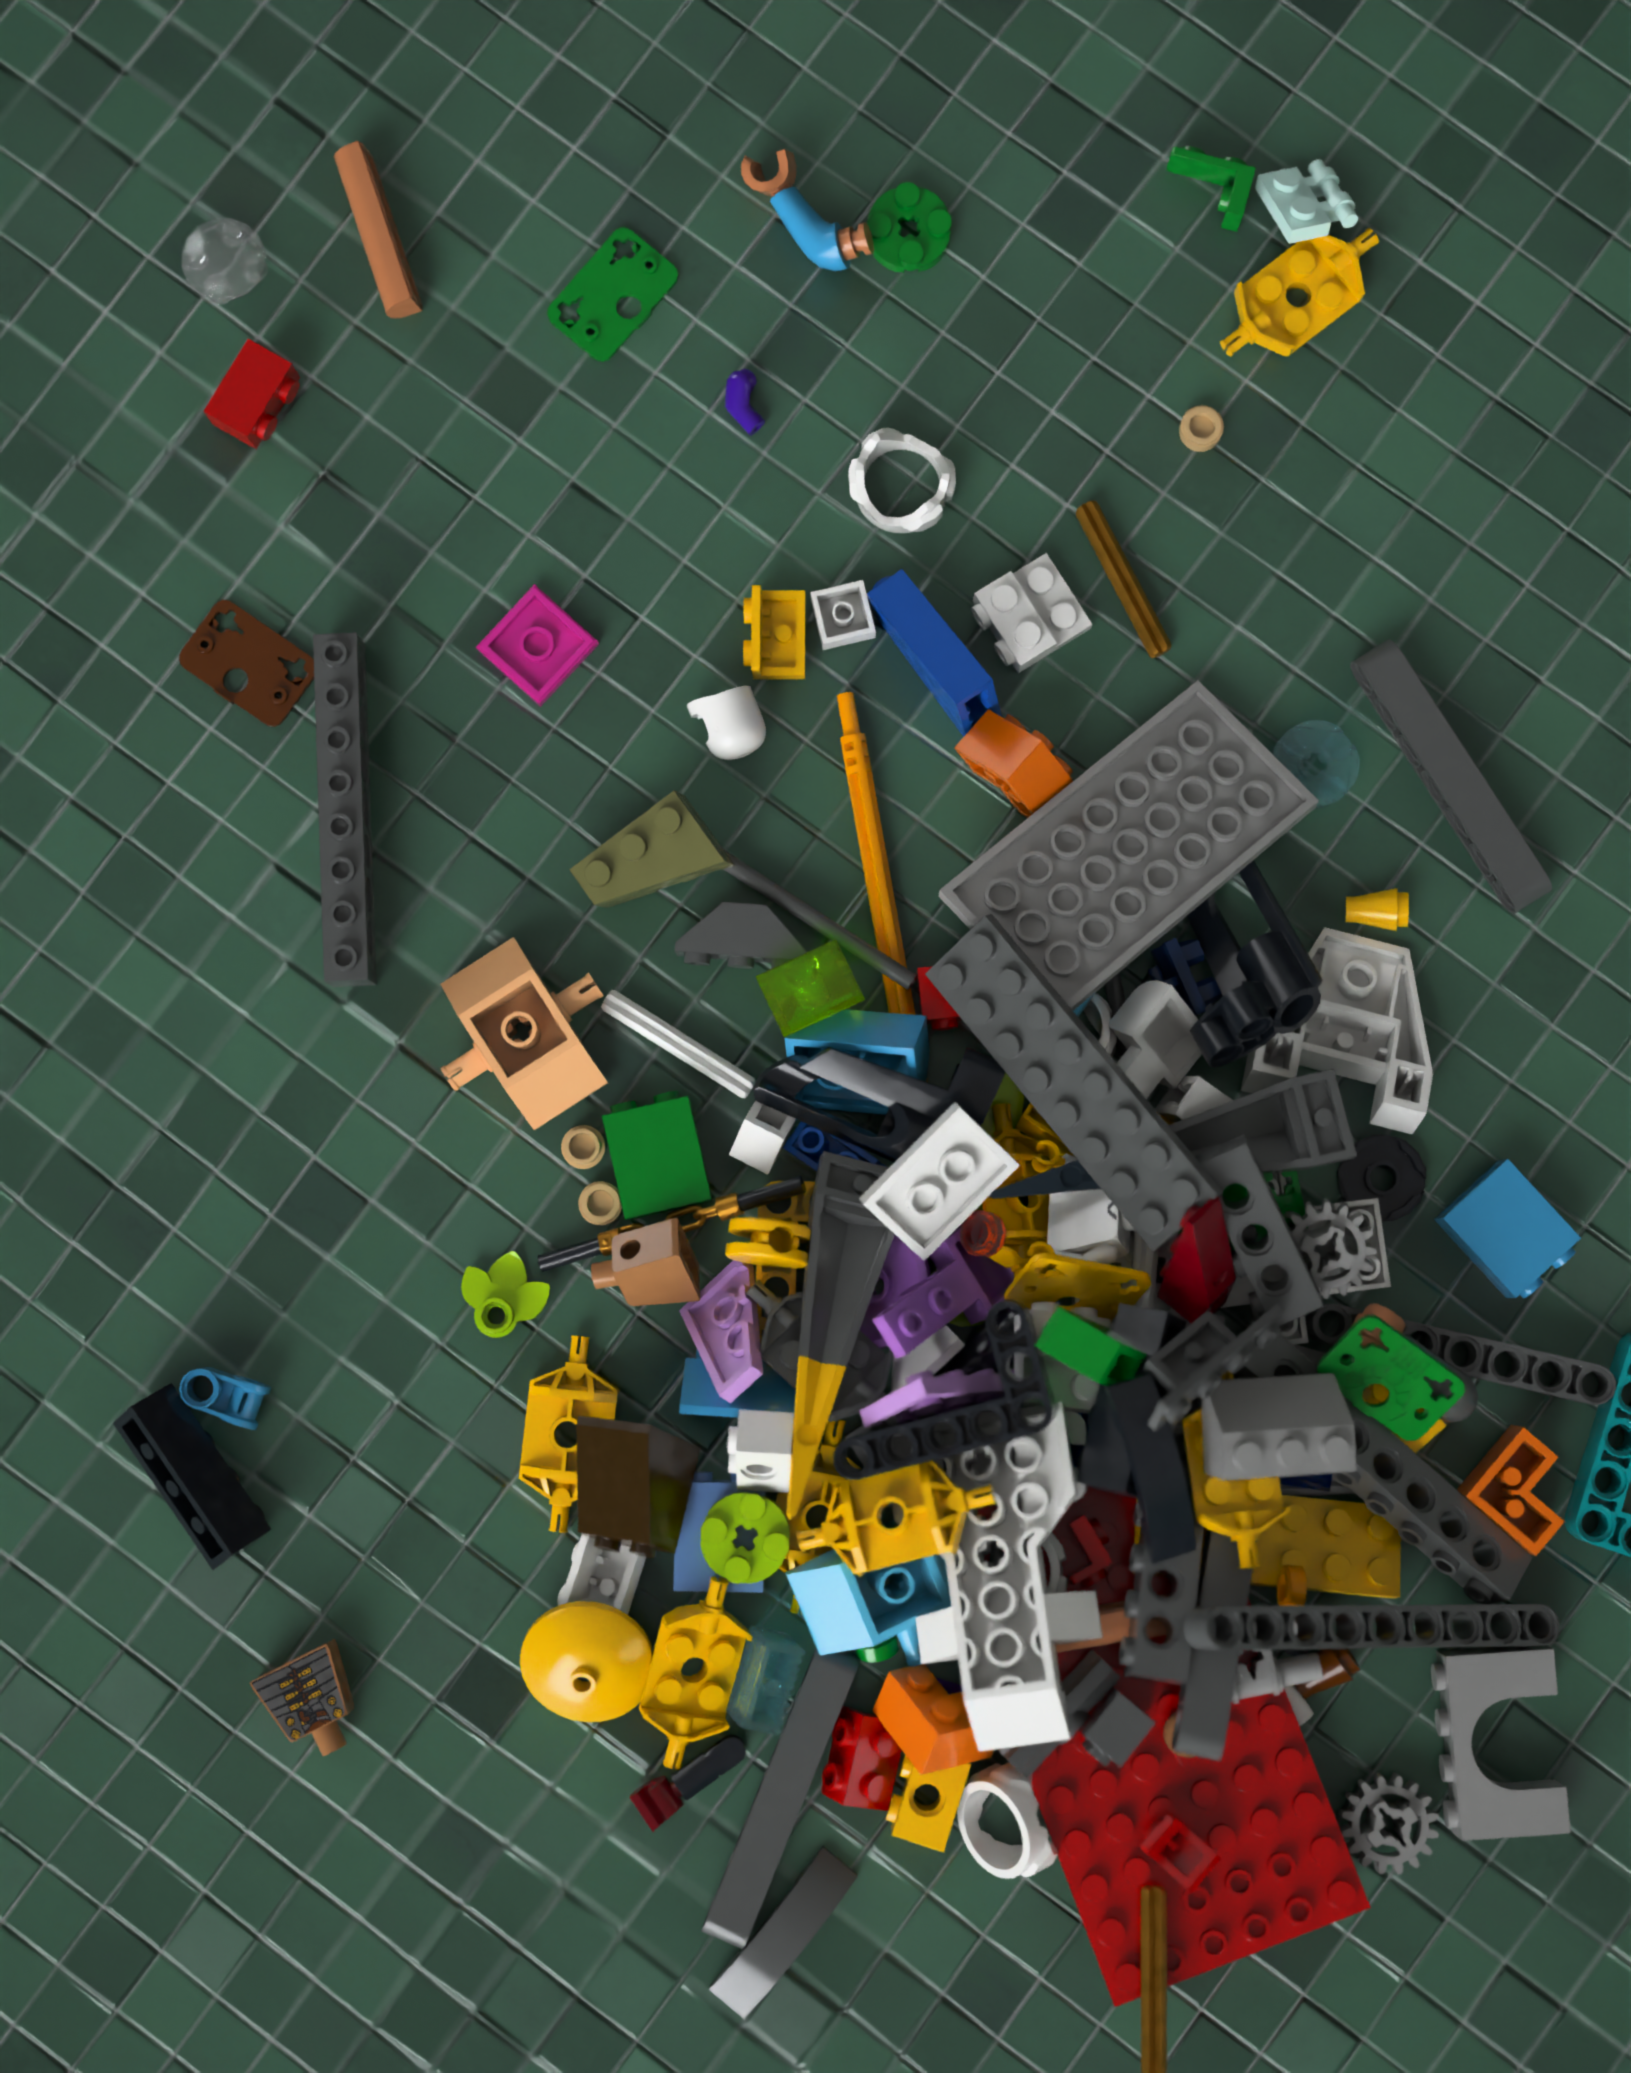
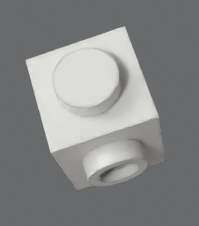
[729,1100,796,1175]

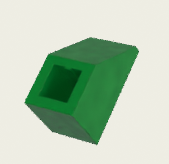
[1035,1306,1146,1386]

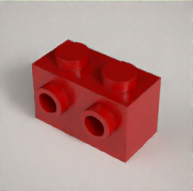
[203,339,300,450]

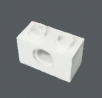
[727,1410,794,1493]

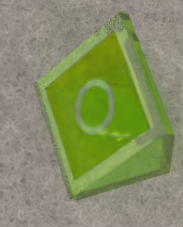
[755,939,865,1037]

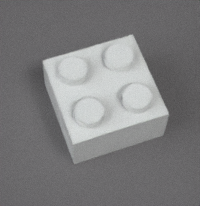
[810,580,876,650]

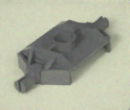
[746,1280,897,1426]

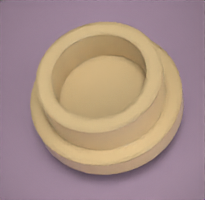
[561,1125,606,1169]

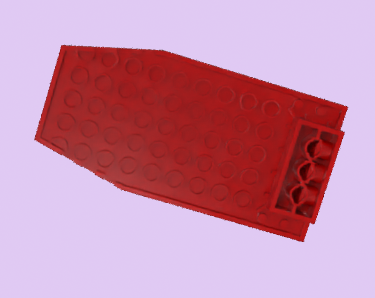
[977,1486,1371,2007]

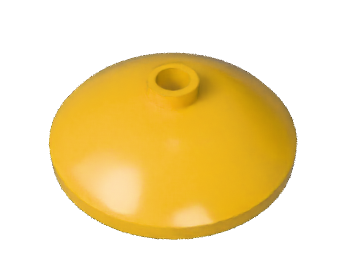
[520,1601,653,1722]

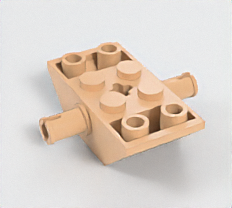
[440,937,608,1131]

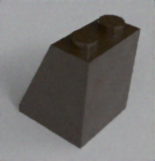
[577,1416,701,1558]

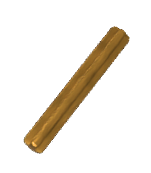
[1076,500,1171,658]
[1141,1885,1167,2073]

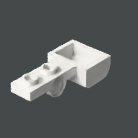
[1109,980,1202,1099]

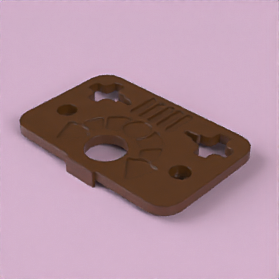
[179,600,314,727]

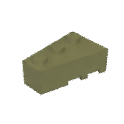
[569,791,735,908]

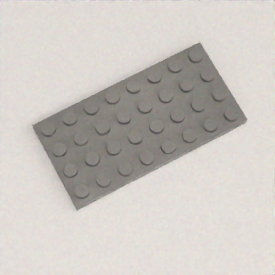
[939,680,1319,1011]

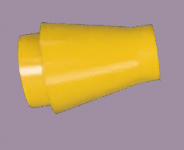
[1346,888,1409,931]

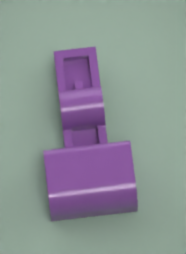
[872,1211,1015,1359]

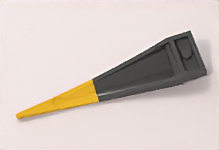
[787,1151,895,1520]

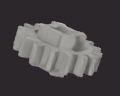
[1280,1199,1377,1299]
[1338,1772,1439,1875]

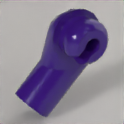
[725,369,765,436]

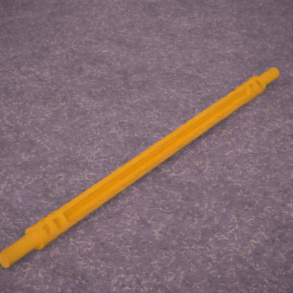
[837,692,927,1082]

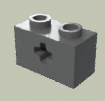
[1079,1687,1155,1767]

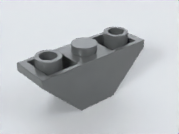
[675,902,808,972]

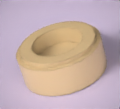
[1179,405,1224,452]
[578,1181,623,1226]

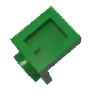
[1166,146,1256,232]

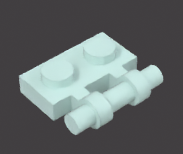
[1255,159,1358,244]

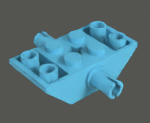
[785,1520,952,1666]

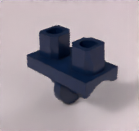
[1147,938,1222,1017]

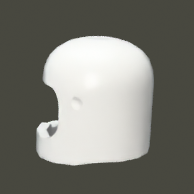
[687,685,766,760]

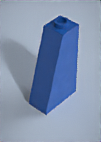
[867,569,1002,737]

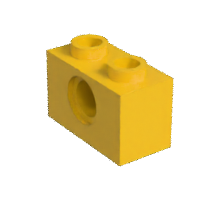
[885,1755,971,1853]

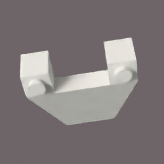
[1241,927,1433,1134]

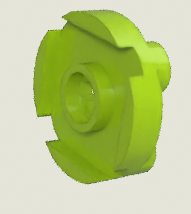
[700,1492,790,1584]

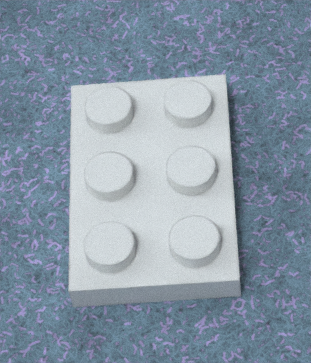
[859,1102,1020,1261]

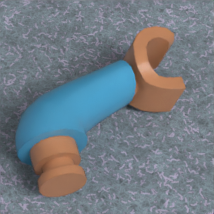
[741,149,874,271]

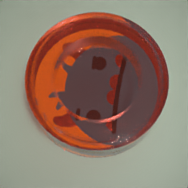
[960,1210,1006,1257]

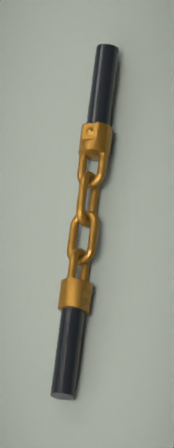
[537,1176,806,1272]

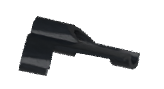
[1187,860,1323,1068]
[753,1047,1006,1163]

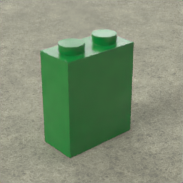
[602,1091,713,1221]

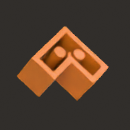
[954,709,1073,818]
[1457,1425,1565,1556]
[872,1664,994,1775]

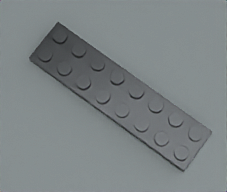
[925,914,1224,1251]

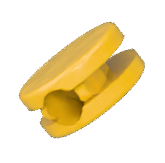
[725,1217,811,1268]

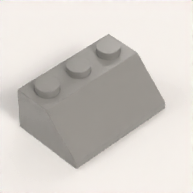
[1201,1373,1356,1480]

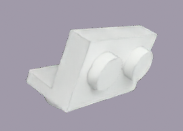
[557,1534,646,1615]

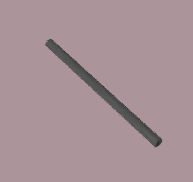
[723,850,918,990]

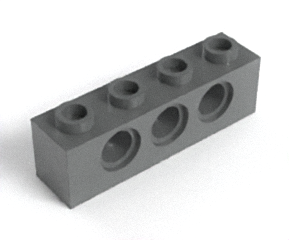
[1194,1134,1324,1326]

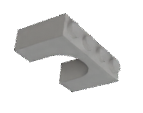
[1431,1645,1571,1841]

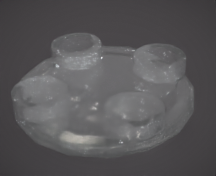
[182,218,268,304]

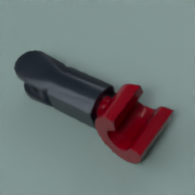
[629,1734,746,1832]

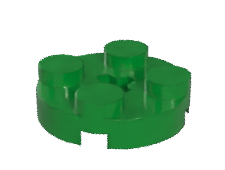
[867,182,952,273]

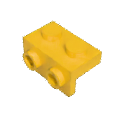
[743,585,806,679]

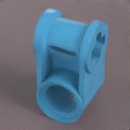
[179,1367,271,1430]

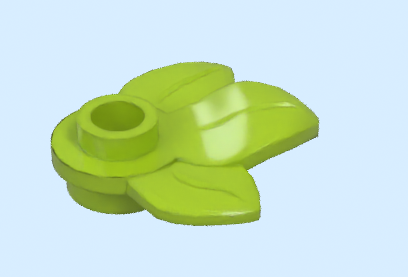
[461,1251,550,1338]

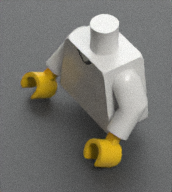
[1027,1140,1135,1274]

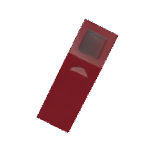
[1157,1196,1236,1324]

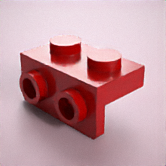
[822,1706,902,1811]

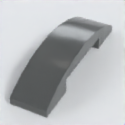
[709,1846,858,2019]

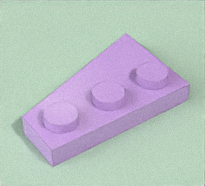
[679,1260,763,1403]

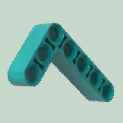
[1564,1333,1631,1557]

